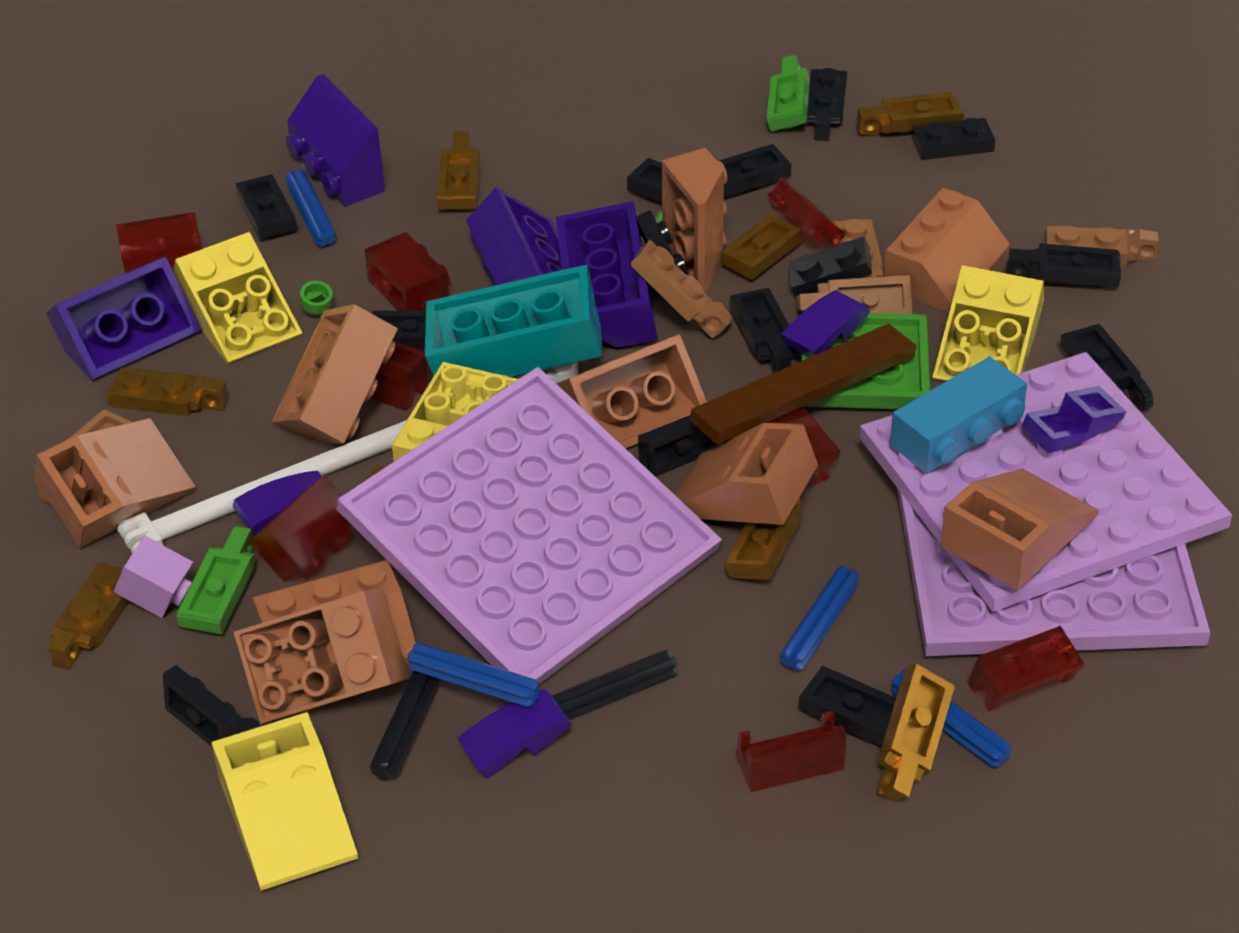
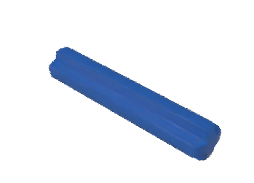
[285,168,336,248]
[780,566,859,672]
[407,643,540,707]
[891,669,1012,768]

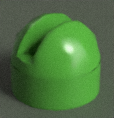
[300,280,333,316]

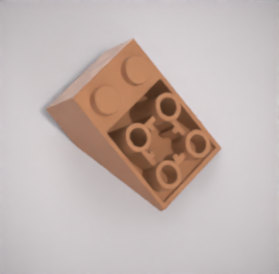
[34,418,196,548]
[675,423,818,525]
[940,468,1099,591]
[233,588,409,724]

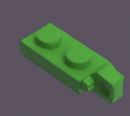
[767,54,810,132]
[176,526,256,634]

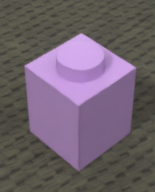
[113,535,193,618]

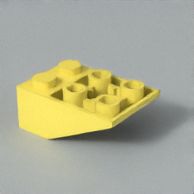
[174,232,303,364]
[932,265,1044,382]
[392,362,518,461]
[211,712,358,891]

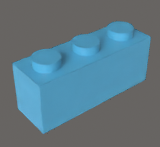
[890,356,1027,474]

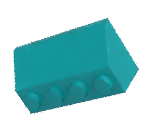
[425,265,603,377]

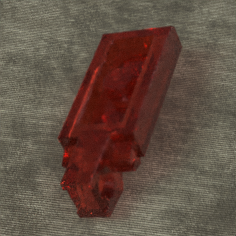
[767,177,845,246]

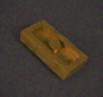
[721,214,802,280]

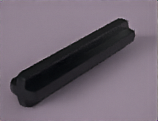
[552,650,678,720]
[370,671,440,781]

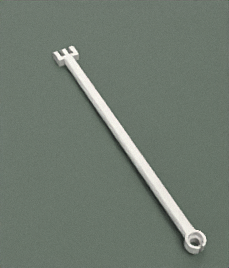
[117,362,578,554]

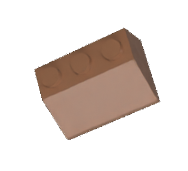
[662,147,727,295]
[884,188,1010,313]
[271,304,398,444]
[556,334,707,449]
[253,560,416,665]

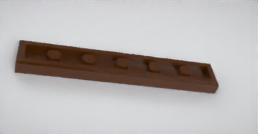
[690,323,917,444]

